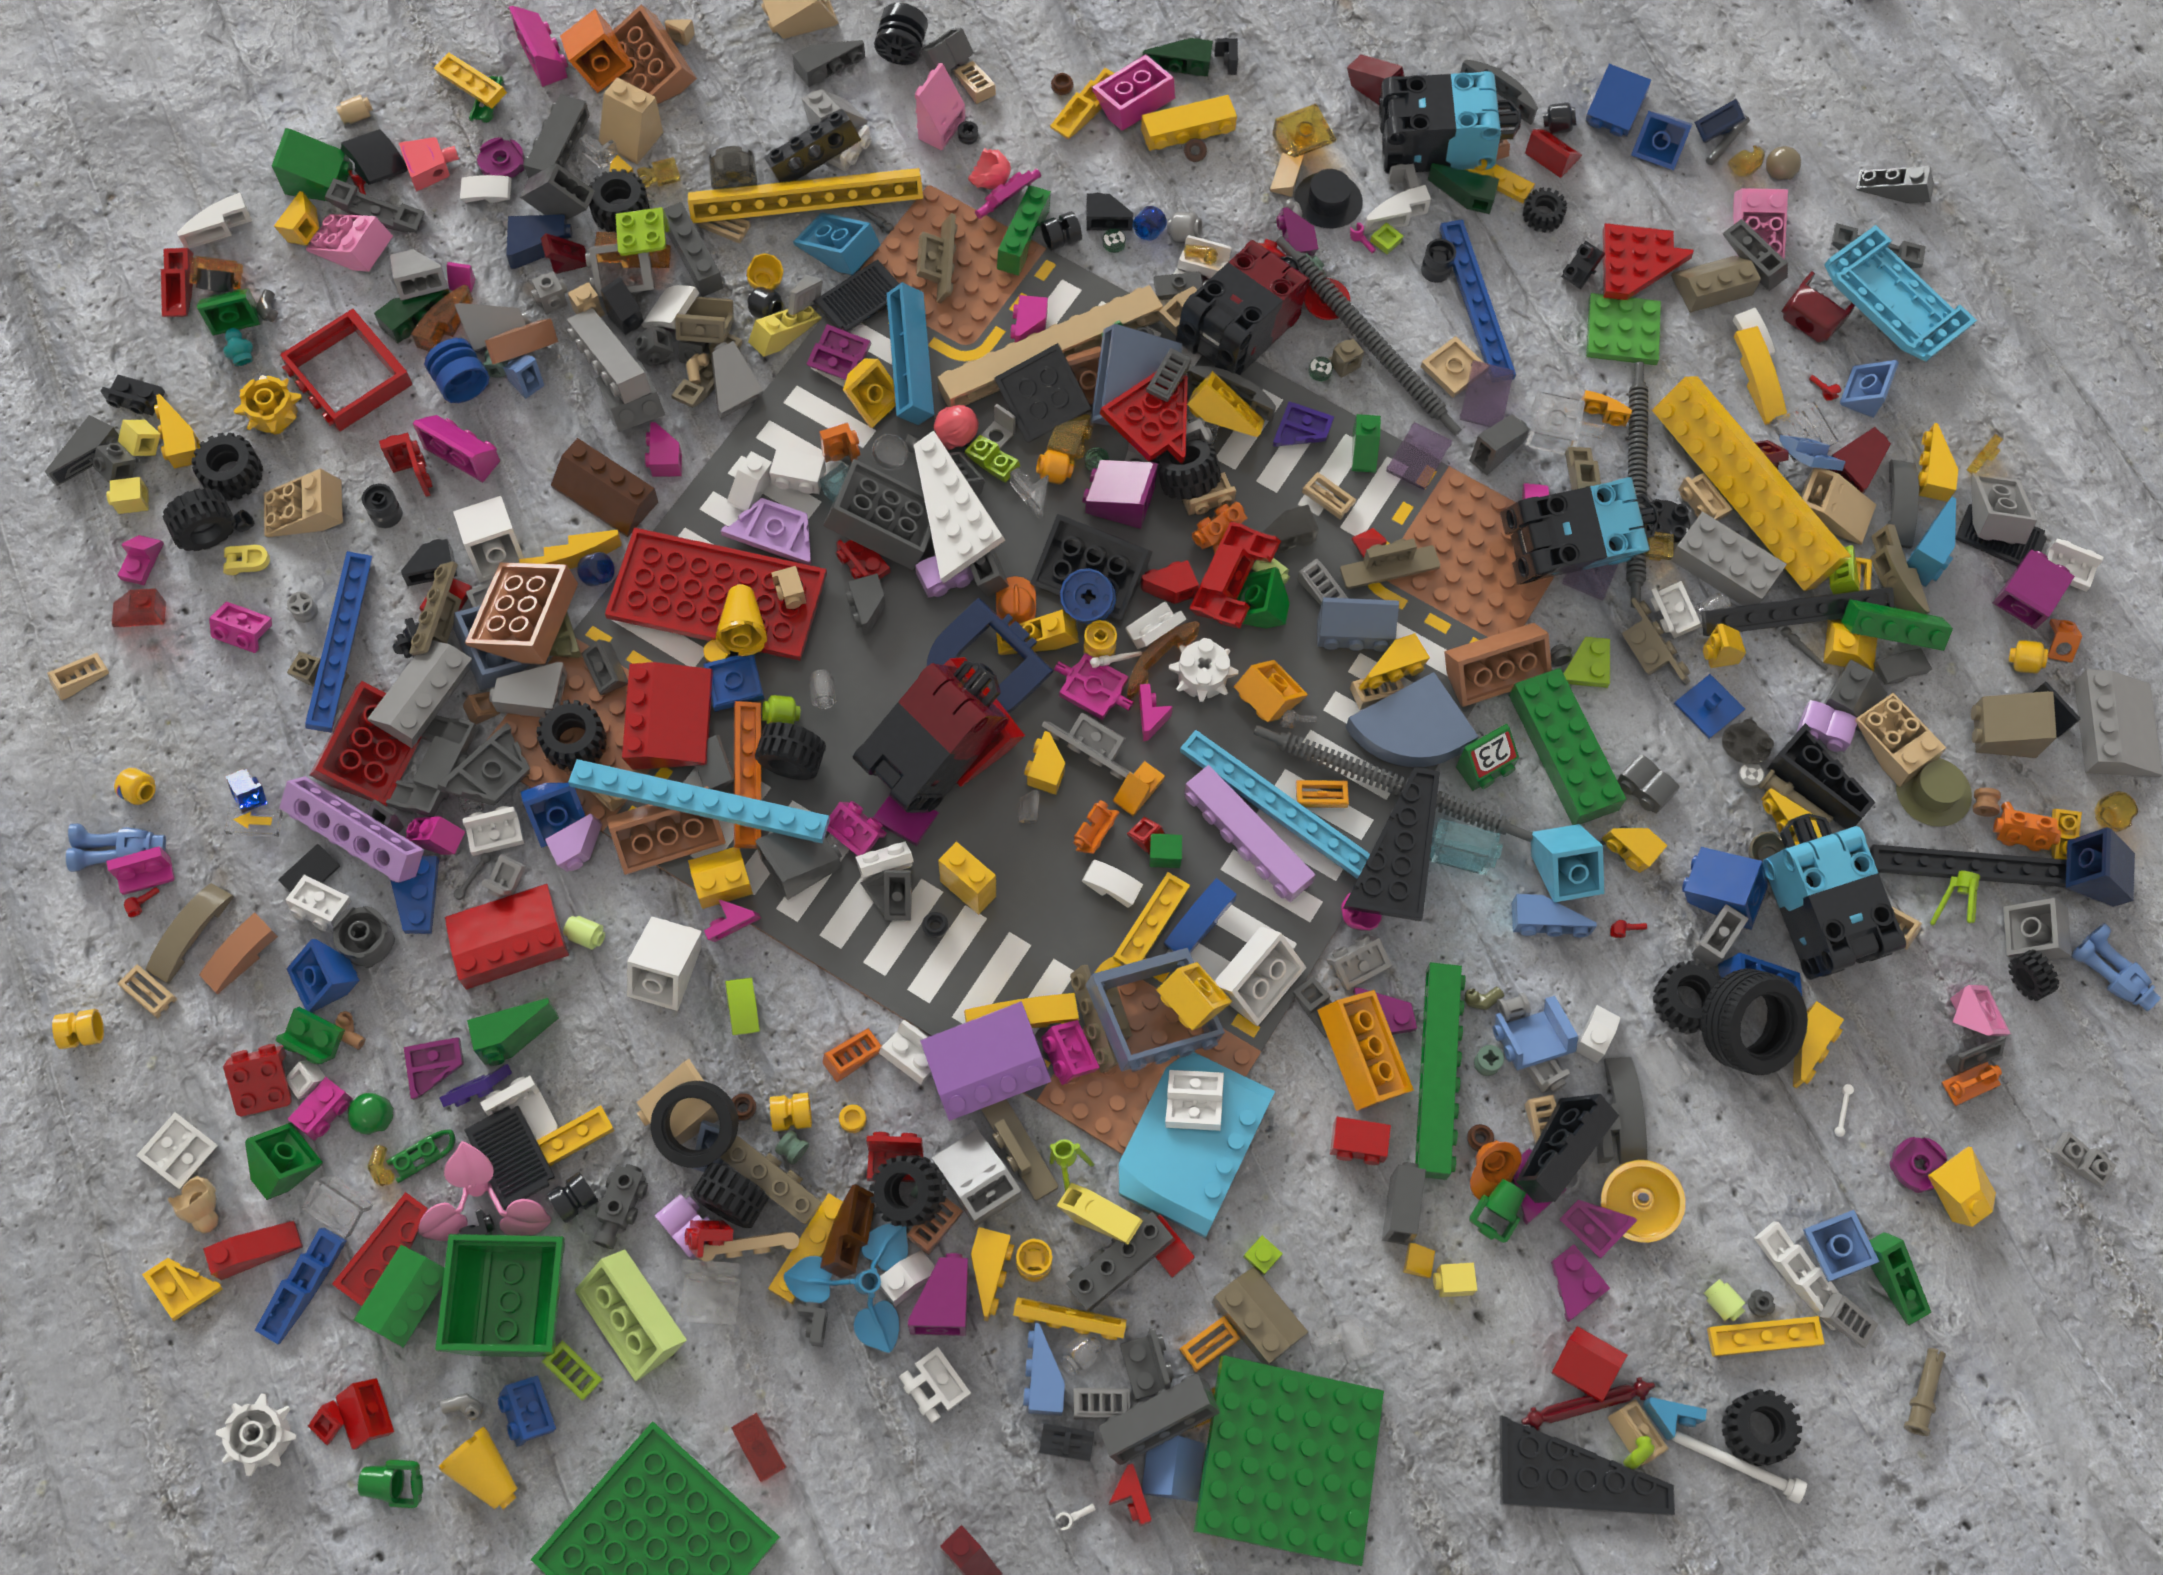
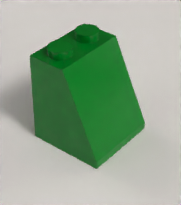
[271,128,353,202]

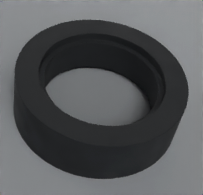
[650,1081,739,1168]

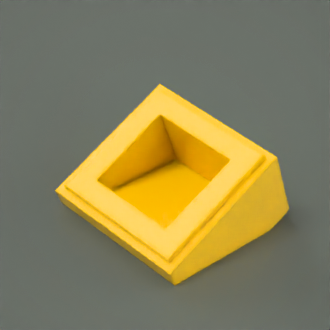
[1403,1242,1435,1278]

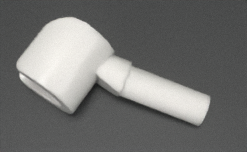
[1056,1504,1096,1530]

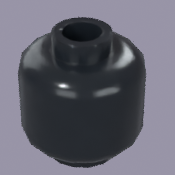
[1543,102,1576,134]
[747,287,783,318]

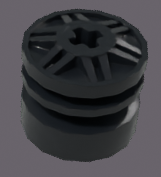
[874,2,928,65]

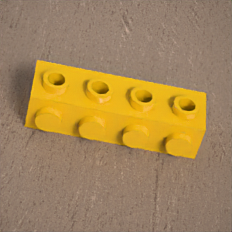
[1141,95,1237,151]

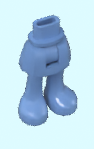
[66,823,166,872]
[2071,923,2161,1011]

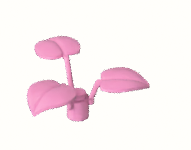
[418,1141,552,1241]

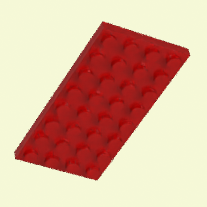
[605,527,827,661]

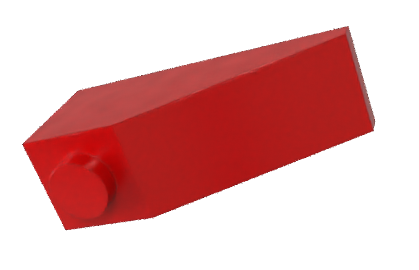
[203,1221,303,1281]

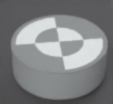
[1737,762,1765,789]

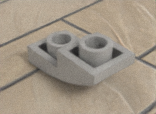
[2050,1131,2117,1187]

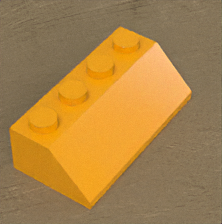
[1317,990,1414,1111]

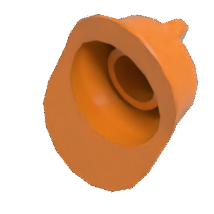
[996,576,1036,626]
[1470,1140,1521,1200]

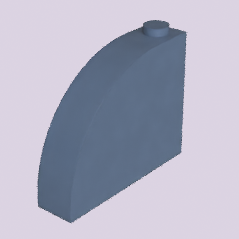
[1091,324,1182,425]
[1345,672,1479,767]

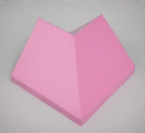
[1950,985,2011,1036]

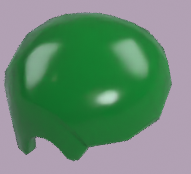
[347,1093,394,1135]

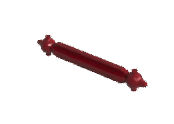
[1521,1377,1655,1430]

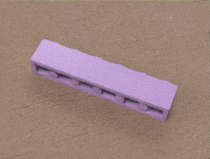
[1184,765,1316,902]

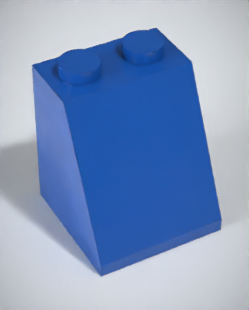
[1586,63,1651,137]
[1682,847,1768,930]

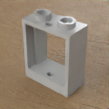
[585,243,655,297]

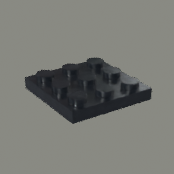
[994,343,1092,443]

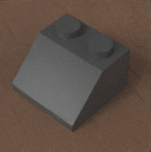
[1824,660,1888,733]

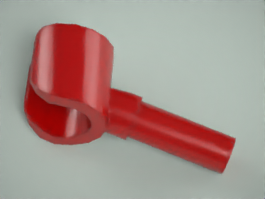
[349,170,366,195]
[1809,375,1841,401]
[124,887,160,918]
[1610,920,1647,938]

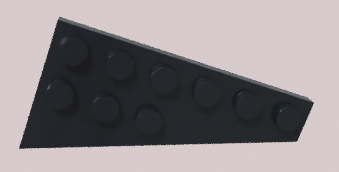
[1343,767,1440,921]
[1500,1415,1675,1516]

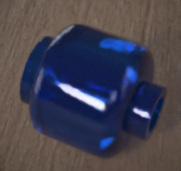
[1133,206,1167,241]
[577,552,615,587]

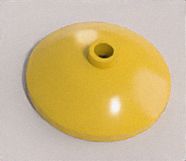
[1601,1160,1686,1243]

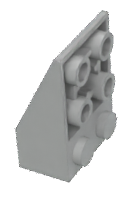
[931,1129,1021,1227]

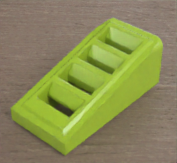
[1829,545,1859,594]
[541,1340,603,1401]

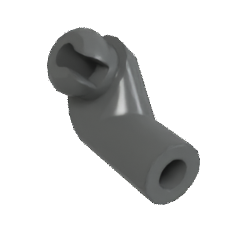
[256,289,278,322]

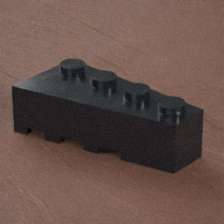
[1767,723,1876,829]
[1516,1094,1619,1203]

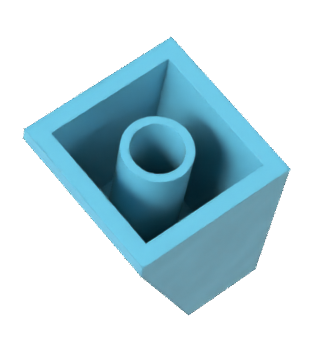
[1531,824,1604,902]

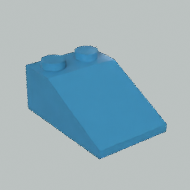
[793,212,881,275]
[1907,497,1956,587]

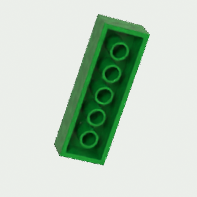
[1509,668,1626,825]

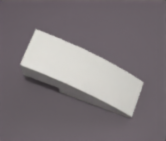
[1364,185,1431,234]
[177,193,252,249]

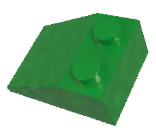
[467,998,559,1066]

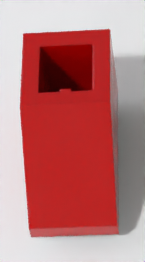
[1140,560,1199,604]

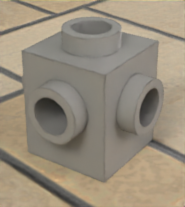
[531,271,568,314]

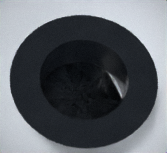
[1294,169,1363,228]

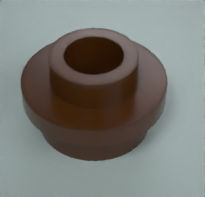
[1184,138,1207,162]
[731,1093,757,1121]
[1467,1124,1494,1151]

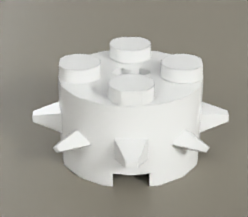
[1169,638,1238,702]
[216,1394,297,1476]

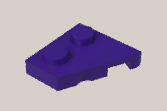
[1273,401,1334,447]
[439,1064,512,1107]

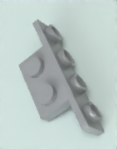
[1042,713,1134,780]

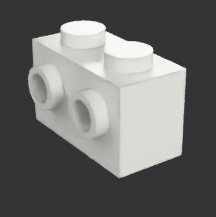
[769,448,826,494]

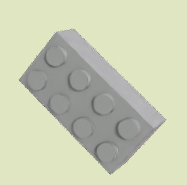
[1670,511,1787,606]

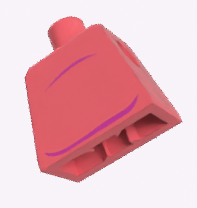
[399,137,459,191]

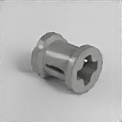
[1497,993,1531,1022]

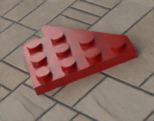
[1603,223,1694,300]
[1100,368,1188,463]

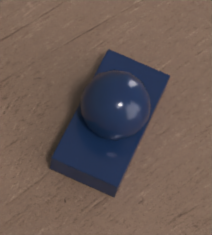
[1694,99,1747,143]

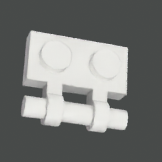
[899,1347,971,1424]

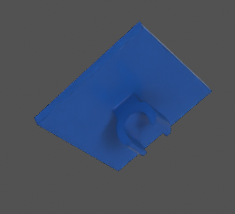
[1674,674,1745,739]

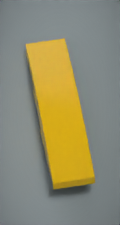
[1050,68,1114,140]
[1733,326,1788,425]
[519,530,622,569]
[964,993,1079,1028]

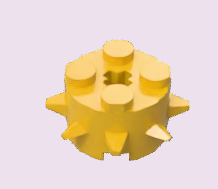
[234,375,302,435]

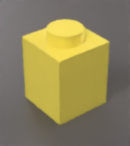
[118,420,161,456]
[106,477,149,514]
[1433,1263,1477,1297]

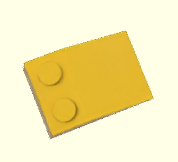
[1187,371,1265,437]

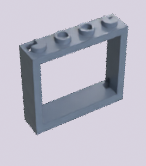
[1086,948,1225,1072]

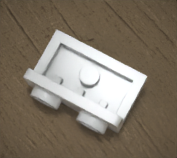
[1177,235,1232,279]
[2046,539,2104,592]
[1650,581,1702,639]
[462,806,525,856]
[855,841,914,881]

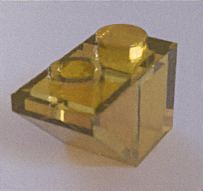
[1047,414,1093,466]

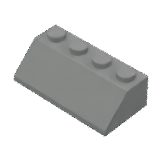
[367,640,472,748]

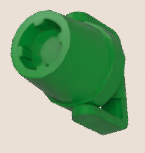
[1469,1179,1526,1243]
[358,1460,424,1508]

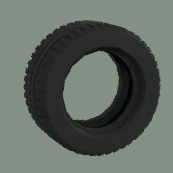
[1701,969,1808,1075]

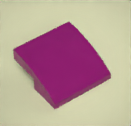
[806,324,872,380]
[873,795,939,846]

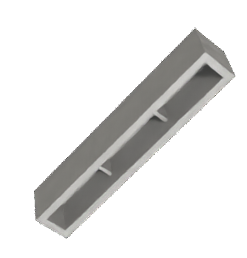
[566,308,651,404]

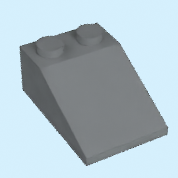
[1971,473,2037,544]

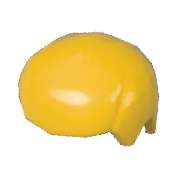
[746,253,783,290]

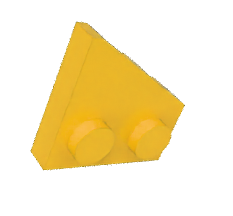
[142,1258,223,1322]

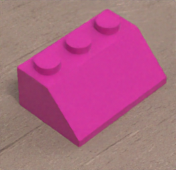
[509,6,568,87]
[1092,55,1175,131]
[412,415,500,483]

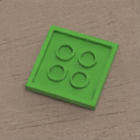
[1586,293,1661,365]

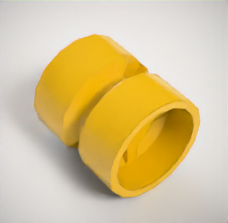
[1083,620,1117,658]
[52,1009,104,1049]
[770,1092,812,1132]
[1016,1239,1053,1282]

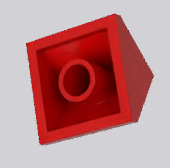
[1525,129,1582,178]
[1551,1326,1628,1403]

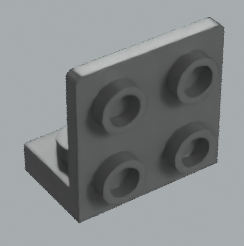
[1119,1328,1174,1401]

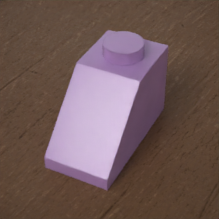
[545,814,602,872]

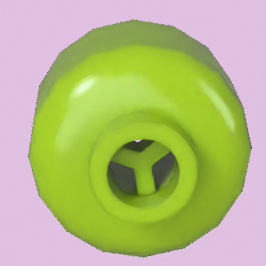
[762,695,801,724]

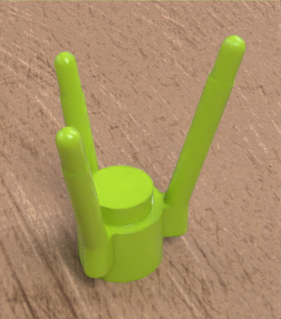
[1930,871,1980,925]
[1049,1139,1094,1192]

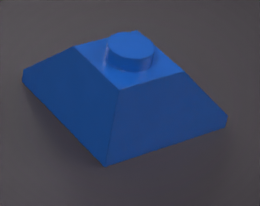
[1631,111,1692,170]
[521,783,586,848]
[287,939,360,1013]

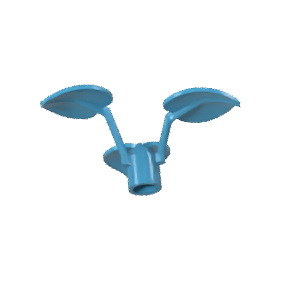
[783,1223,908,1353]

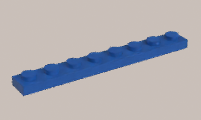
[1439,219,1516,384]
[305,551,372,733]

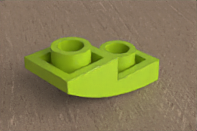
[965,435,1020,483]
[725,977,760,1035]

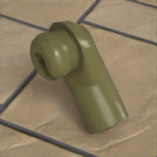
[1465,986,1504,1010]

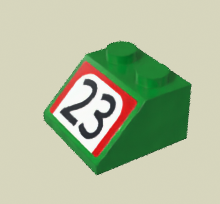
[1456,723,1519,791]

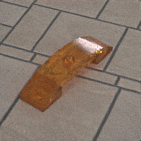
[1127,621,1200,700]

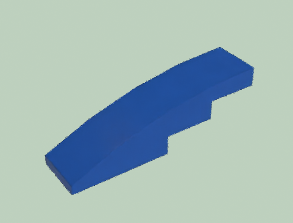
[254,1227,347,1344]

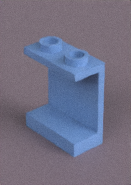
[1492,996,1578,1071]

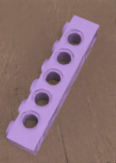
[279,776,424,883]

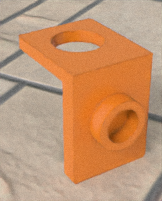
[2048,618,2083,663]

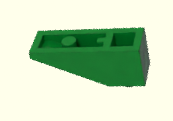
[1869,1232,1932,1325]

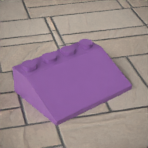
[920,1001,1052,1121]

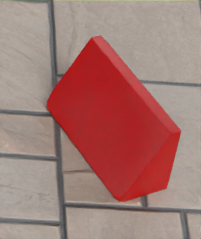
[1155,1214,1195,1278]

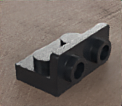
[100,375,165,416]

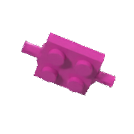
[975,169,1041,219]
[1054,653,1134,720]

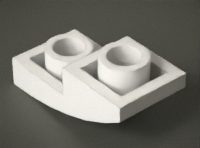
[460,175,511,204]
[1733,308,1775,356]
[1082,860,1143,908]

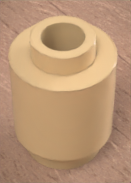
[336,94,373,124]

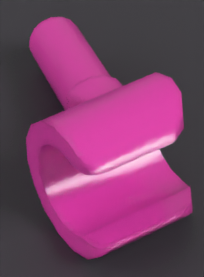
[1350,223,1376,253]

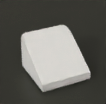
[286,1060,326,1100]

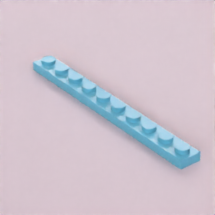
[1180,730,1370,879]
[568,759,830,843]

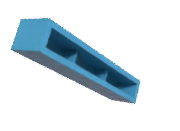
[886,282,934,425]

